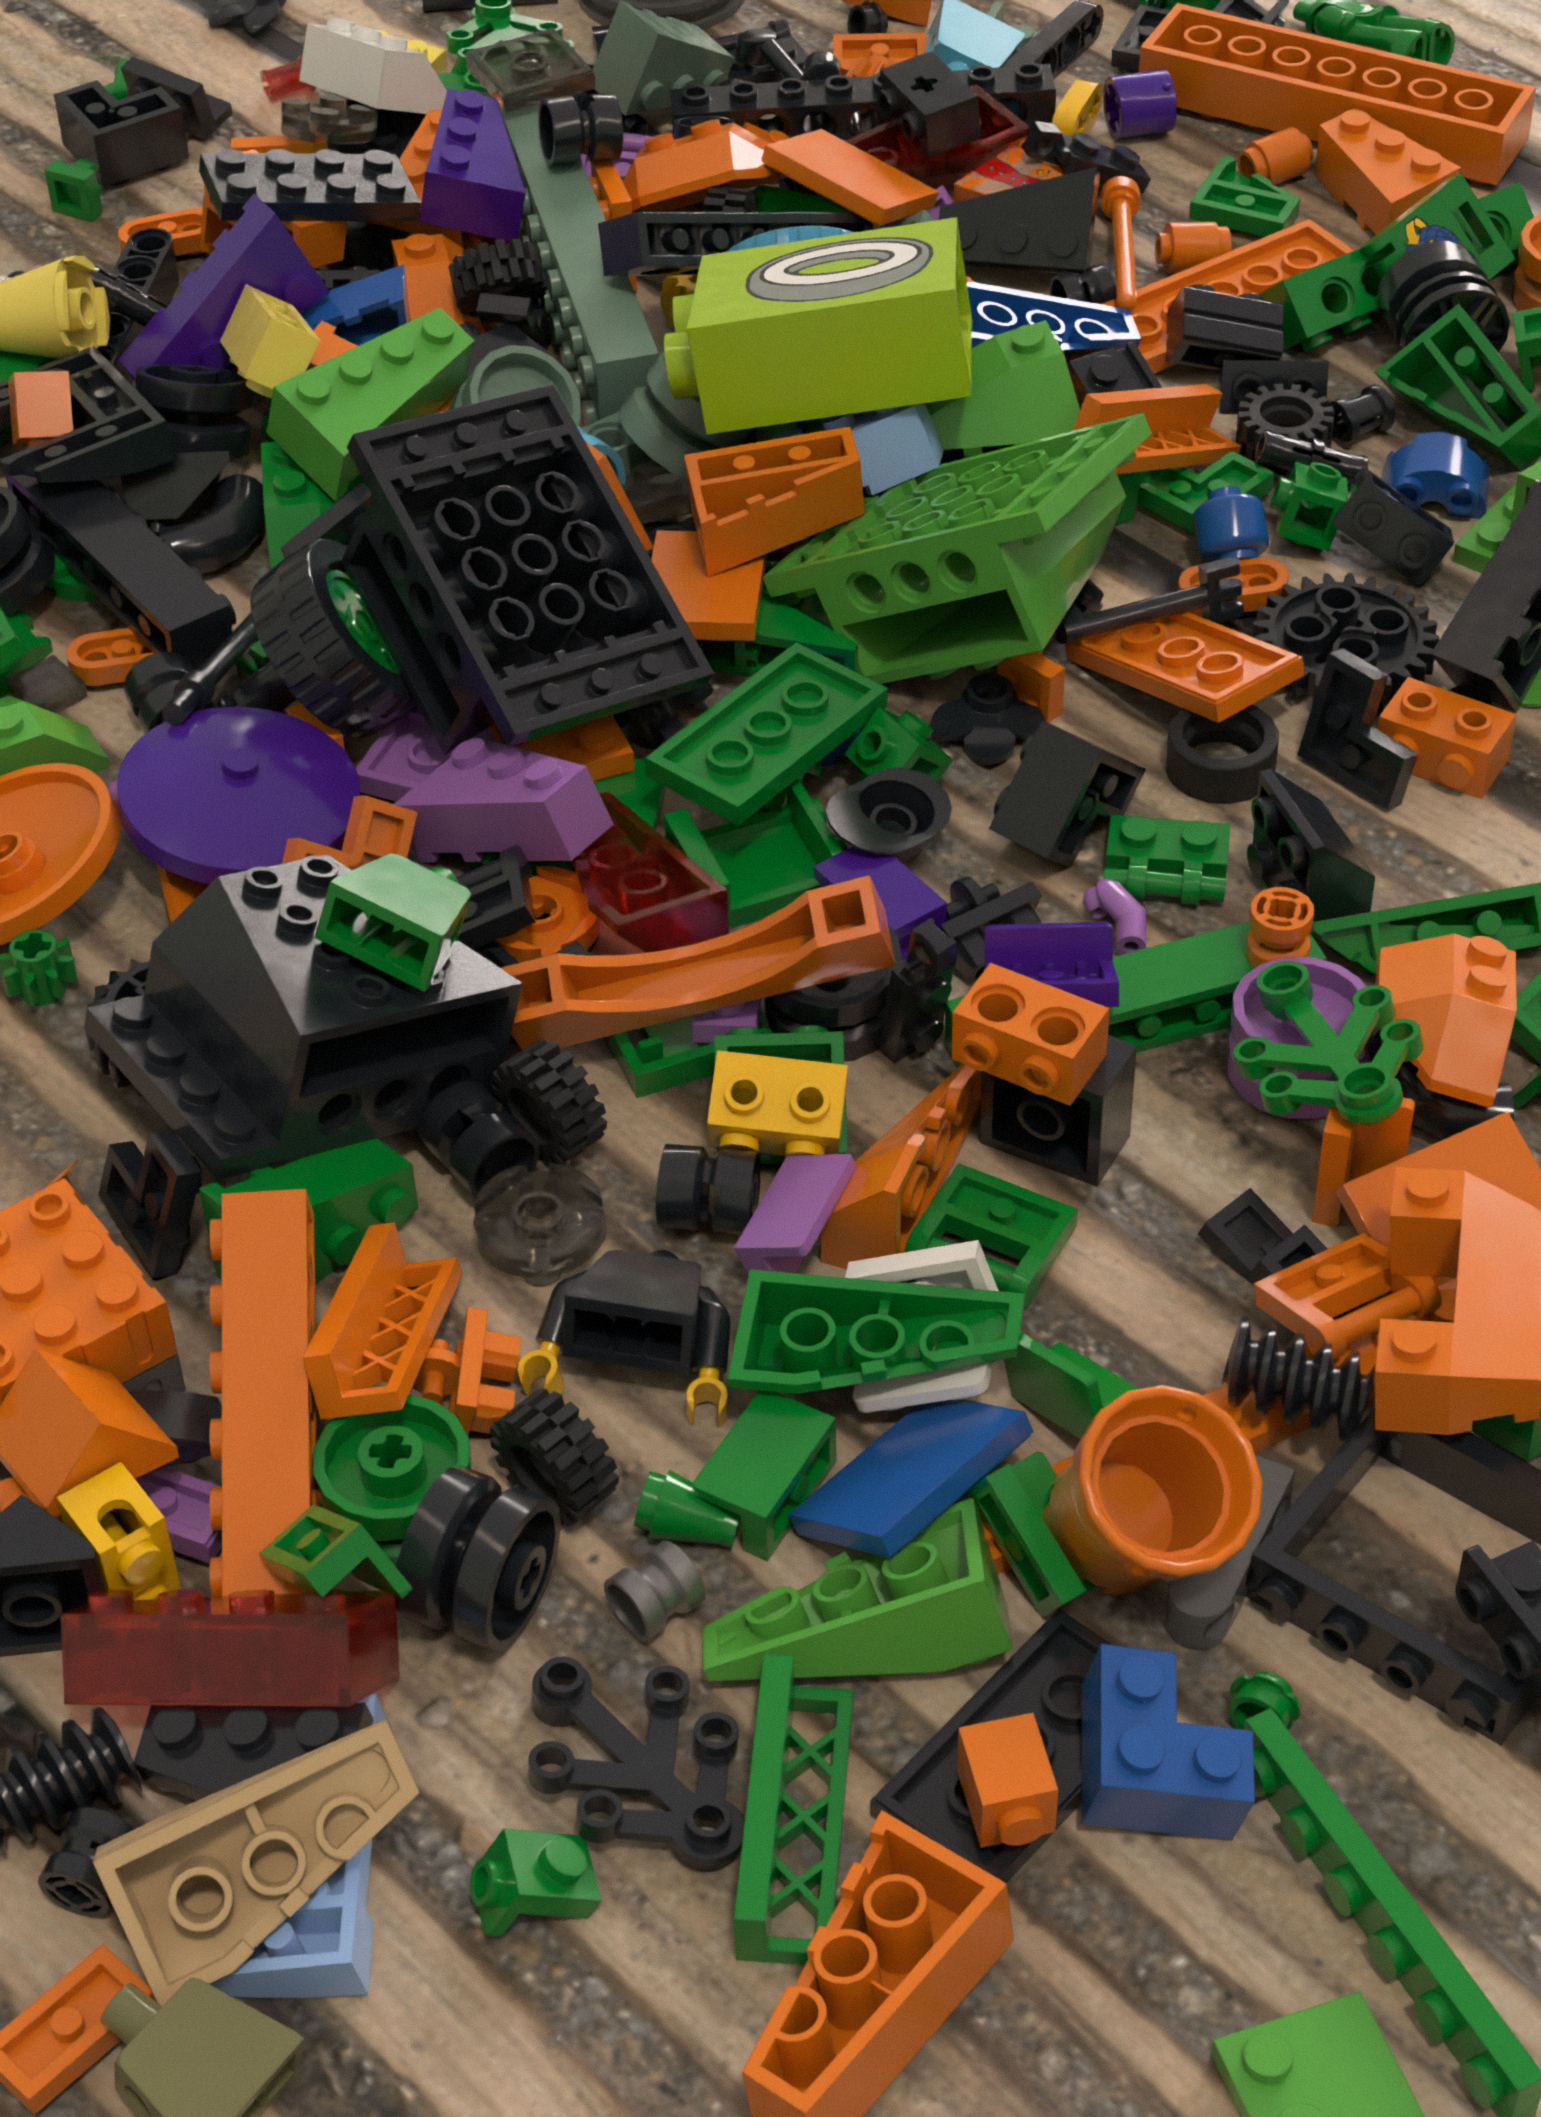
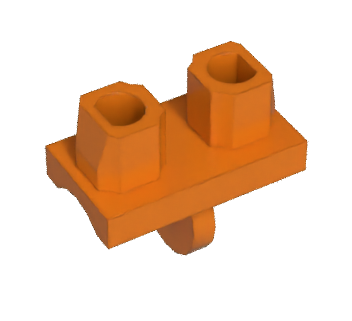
[412,1307,521,1436]

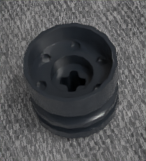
[1377,241,1510,353]

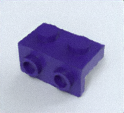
[984,922,1119,1007]

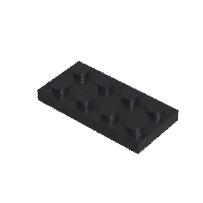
[199,149,421,221]

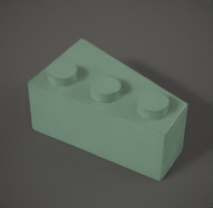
[587,0,735,116]

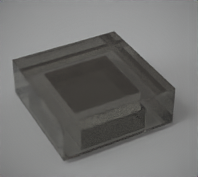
[6,655,88,713]

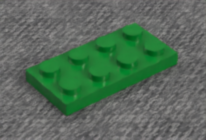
[645,642,888,826]

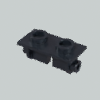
[1220,360,1329,413]

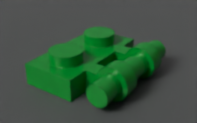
[1103,815,1231,906]

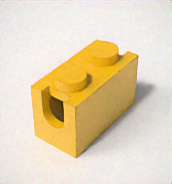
[57,1462,186,1641]

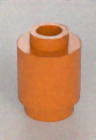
[1237,127,1313,185]
[1155,222,1232,274]

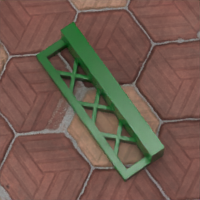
[734,1654,854,1965]

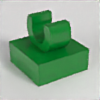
[44,159,103,223]

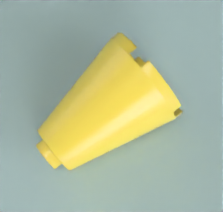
[0,256,110,359]

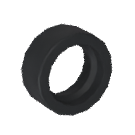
[1166,705,1279,804]

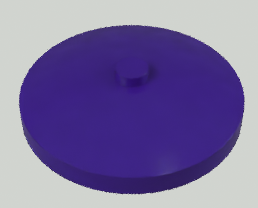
[117,707,360,884]

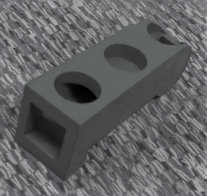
[1165,1454,1295,1650]

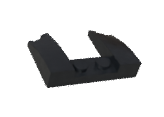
[0,346,178,483]

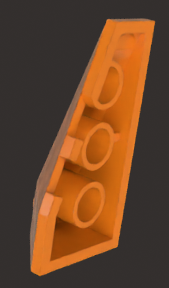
[820,1064,982,1270]

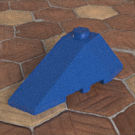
[967,281,1141,356]

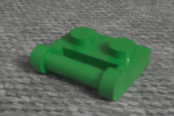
[904,1163,1078,1308]

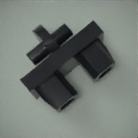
[939,876,1042,984]

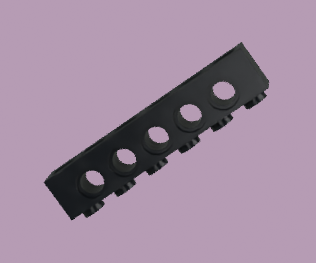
[598,212,873,276]

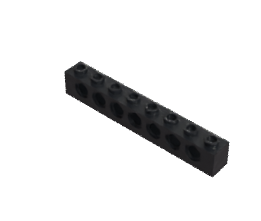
[670,62,1056,152]

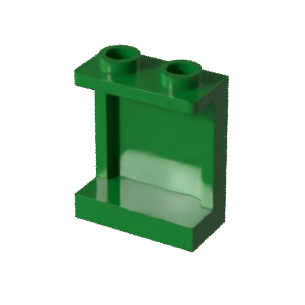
[664,779,848,935]

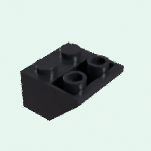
[1247,769,1375,922]

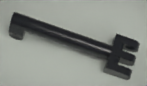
[1055,557,1244,644]

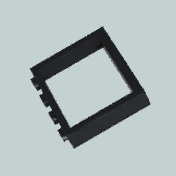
[1246,1406,1541,1746]

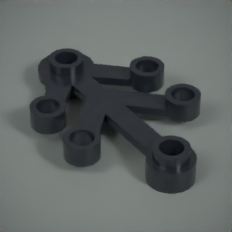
[528,1657,745,1871]

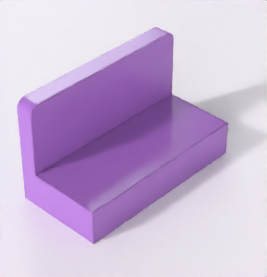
[734,1154,857,1275]

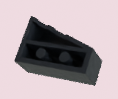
[939,167,1100,274]

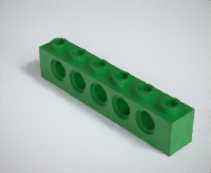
[1258,182,1534,352]

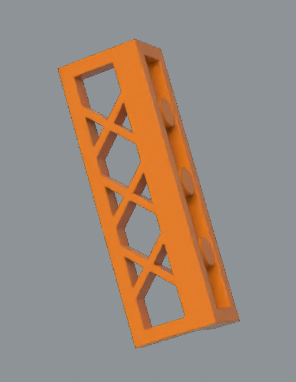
[1072,384,1242,474]
[302,1222,462,1420]

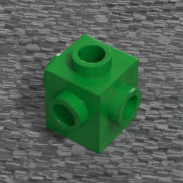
[1270,462,1348,552]
[845,706,953,782]

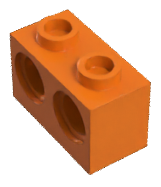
[952,963,1110,1106]

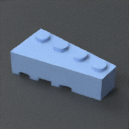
[771,403,943,495]

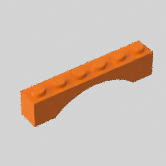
[501,875,896,1050]

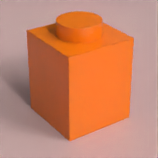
[8,371,74,448]
[957,1713,1058,1847]

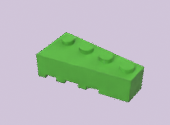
[266,307,475,502]

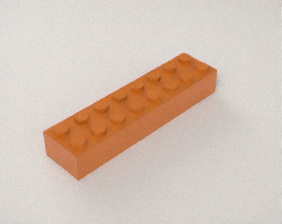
[1139,3,1536,185]

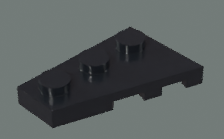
[134,1699,374,1800]

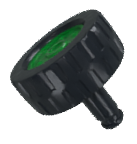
[217,539,417,738]

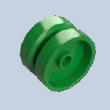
[313,1394,472,1566]

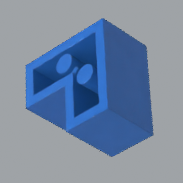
[1081,1644,1255,1841]

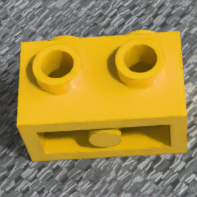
[707,1050,848,1158]

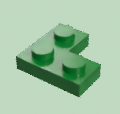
[1137,451,1274,534]

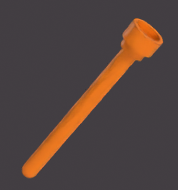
[1101,176,1141,312]

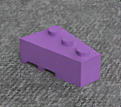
[394,737,614,863]

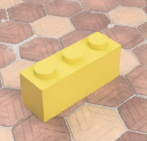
[220,284,320,399]

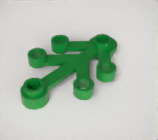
[446,0,575,87]
[1233,961,1424,1125]

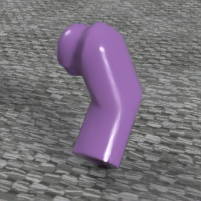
[1083,879,1146,955]

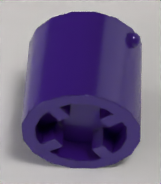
[1103,69,1177,140]

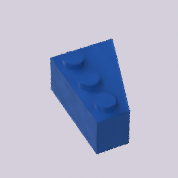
[260,264,410,395]

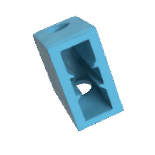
[924,0,1025,71]

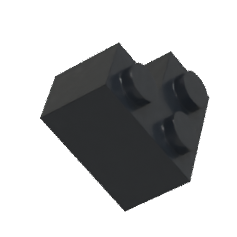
[54,80,189,187]
[989,720,1146,867]

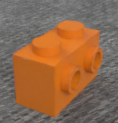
[1377,677,1517,799]

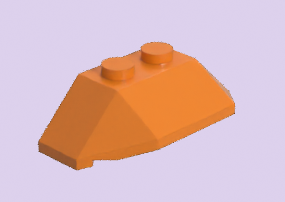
[623,119,788,214]
[1375,934,1517,1108]

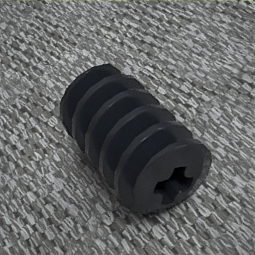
[1222,1316,1376,1442]
[0,1706,142,1856]

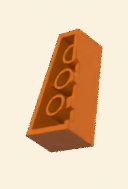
[742,1810,1014,2117]

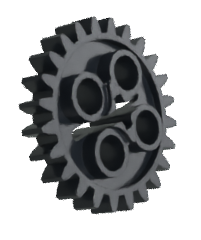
[1252,573,1439,707]

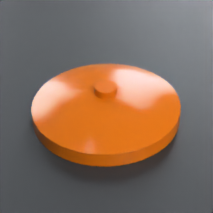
[0,763,122,945]

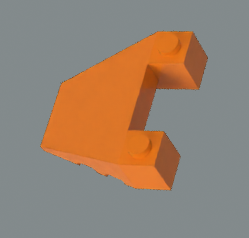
[1375,1167,1541,1435]

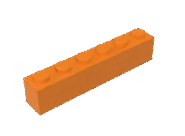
[209,1189,319,1623]

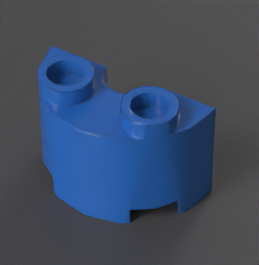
[1381,432,1490,519]

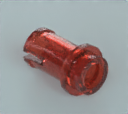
[260,54,316,101]

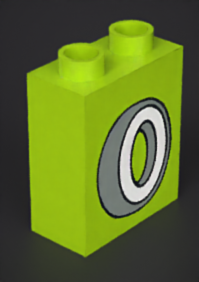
[664,217,972,435]

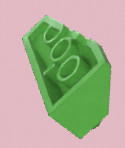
[925,320,1080,457]
[703,1498,1014,1682]

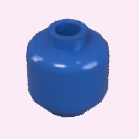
[1193,486,1269,563]

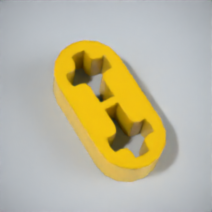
[1052,79,1103,137]

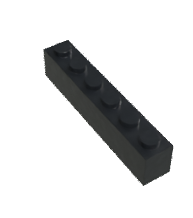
[5,474,236,668]

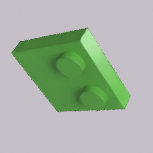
[1211,1991,1425,2117]

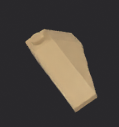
[93,1719,419,2007]

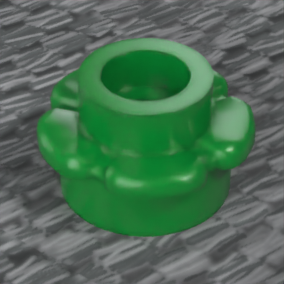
[1228,1672,1301,1730]

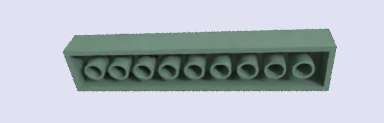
[493,83,659,426]

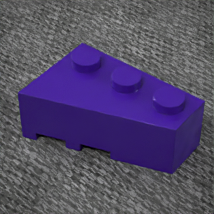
[419,88,526,241]

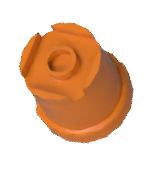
[1043,1385,1263,1596]

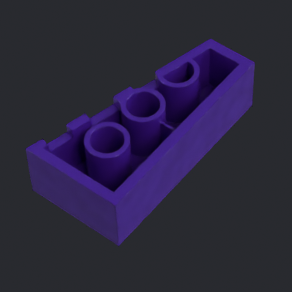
[118,194,330,382]

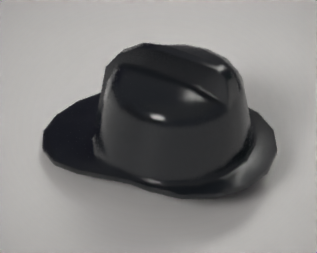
[825,768,952,863]

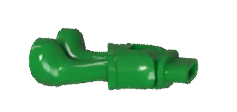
[1293,0,1455,66]

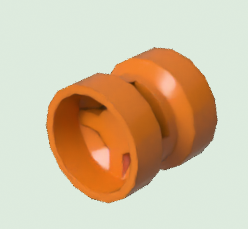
[1246,887,1314,968]

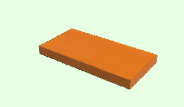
[1065,597,1305,723]

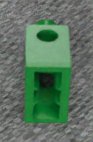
[314,854,472,992]

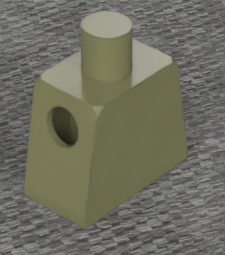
[100,1978,304,2117]

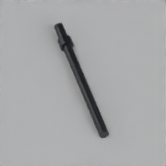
[162,612,258,725]

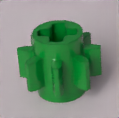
[0,929,79,1006]

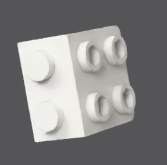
[845,1240,999,1413]

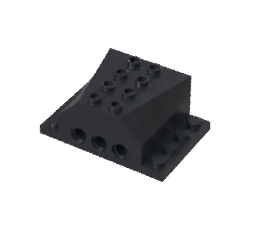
[340,384,715,755]
[84,854,523,1180]

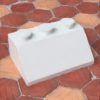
[299,17,447,114]

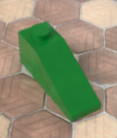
[701,591,858,677]

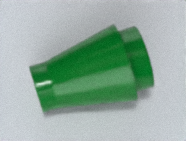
[634,1469,741,1548]

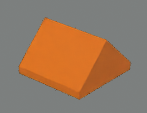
[0,1349,179,1517]

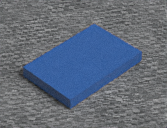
[789,1399,1034,1558]

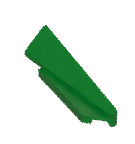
[1310,882,1541,975]

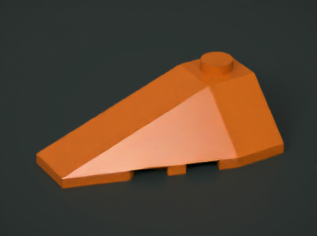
[392,234,486,333]

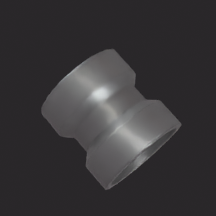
[604,1541,706,1642]

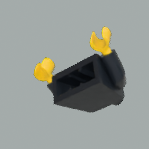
[517,1250,731,1427]

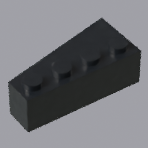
[1431,479,1541,712]

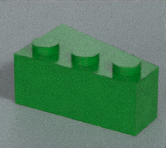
[1374,304,1541,471]
[199,1138,419,1285]

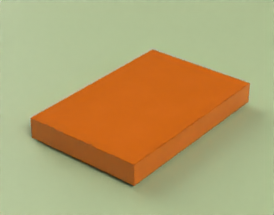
[761,129,939,226]
[651,530,768,642]
[1336,1111,1541,1294]

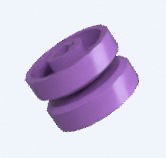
[1227,957,1373,1119]

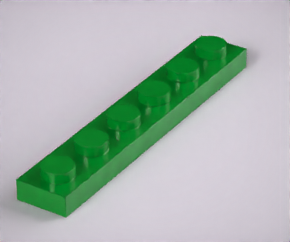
[1244,1708,1541,2117]

